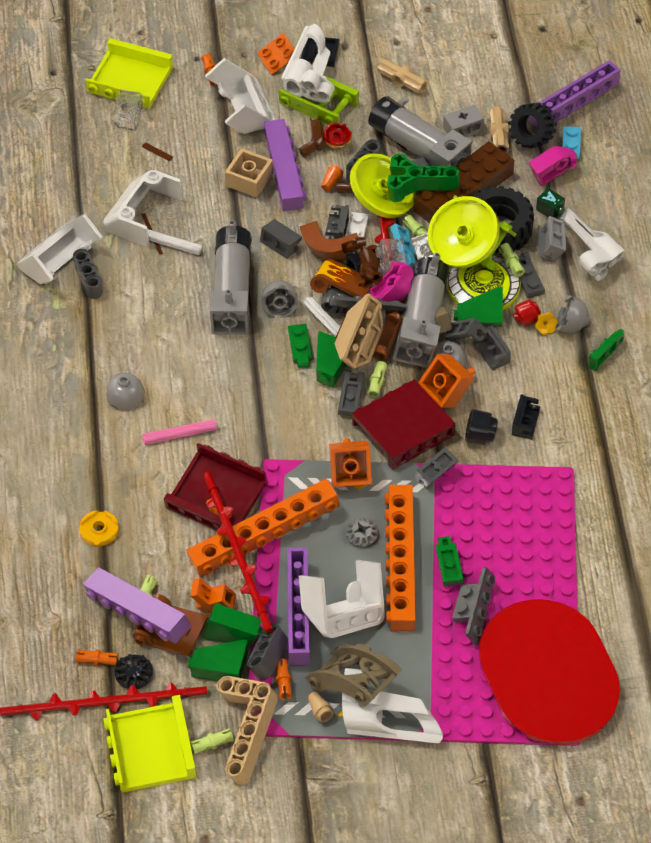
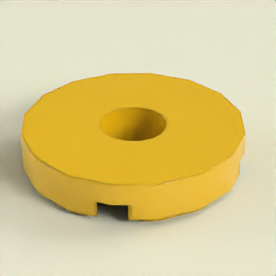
[79,510,119,547]

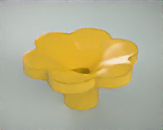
[535,312,558,335]

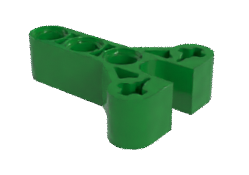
[387,153,460,202]

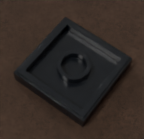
[301,37,340,67]

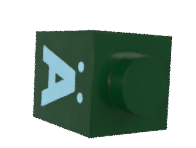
[536,188,565,218]

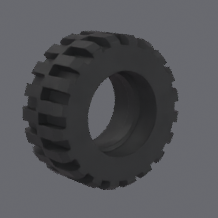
[472,186,534,255]

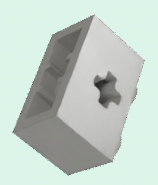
[443,105,484,137]

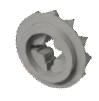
[346,517,378,547]

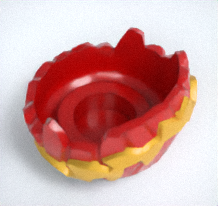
[324,123,352,149]

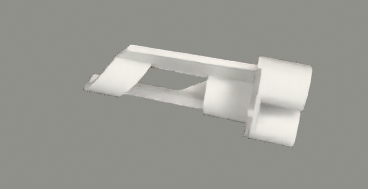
[281,24,335,103]
[559,207,626,281]
[342,668,443,743]

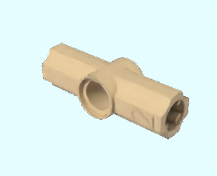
[377,58,428,94]
[489,107,509,153]

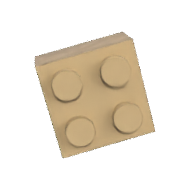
[225,148,273,198]

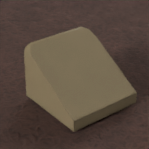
[435,306,452,333]

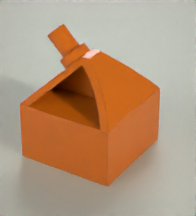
[418,354,476,408]
[329,438,372,487]

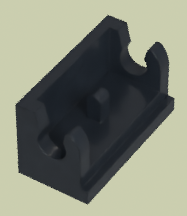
[512,394,540,440]

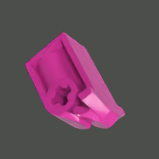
[529,146,577,186]
[369,262,414,313]

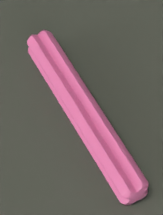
[142,419,217,445]

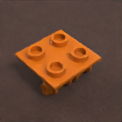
[257,32,295,75]

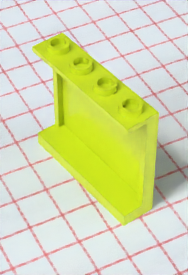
[85,38,174,109]
[103,695,196,793]

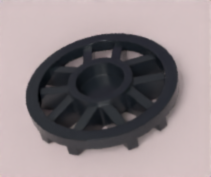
[114,654,153,689]

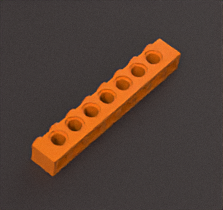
[186,478,340,577]
[385,485,415,631]

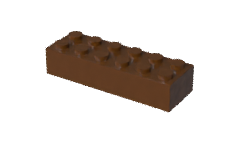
[414,141,515,223]

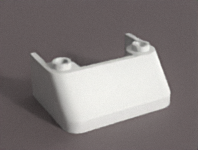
[205,58,276,134]
[103,170,182,248]
[16,214,103,285]
[299,560,385,638]

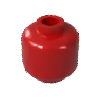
[512,299,541,326]

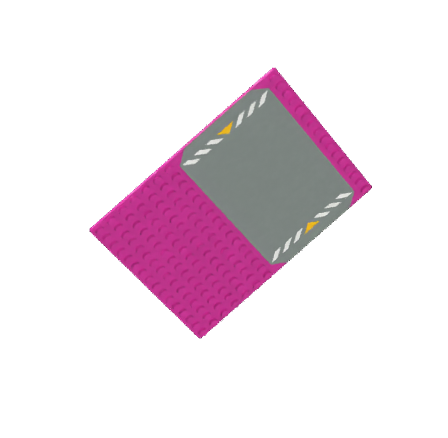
[247,459,581,746]

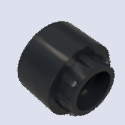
[465,409,498,445]

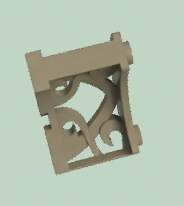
[305,643,402,707]

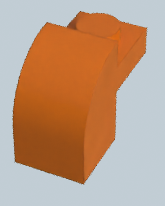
[190,578,236,614]

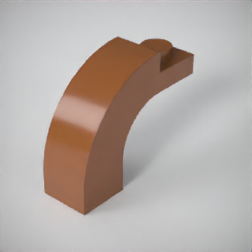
[300,221,360,261]

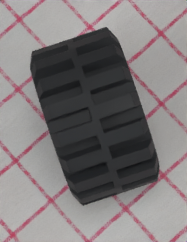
[508,102,557,148]

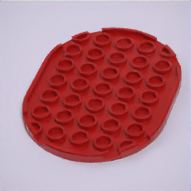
[479,599,620,745]

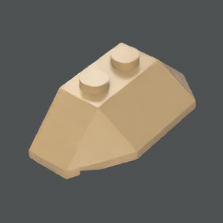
[335,294,383,369]

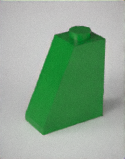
[454,287,503,327]
[316,331,347,388]
[202,603,263,645]
[188,639,248,682]

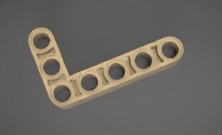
[217,676,278,785]

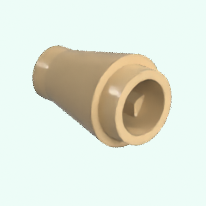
[307,692,334,723]

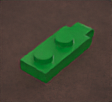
[288,324,312,368]
[589,329,625,371]
[435,536,463,586]

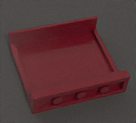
[352,379,456,470]
[163,443,268,530]

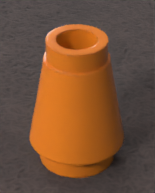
[321,165,344,192]

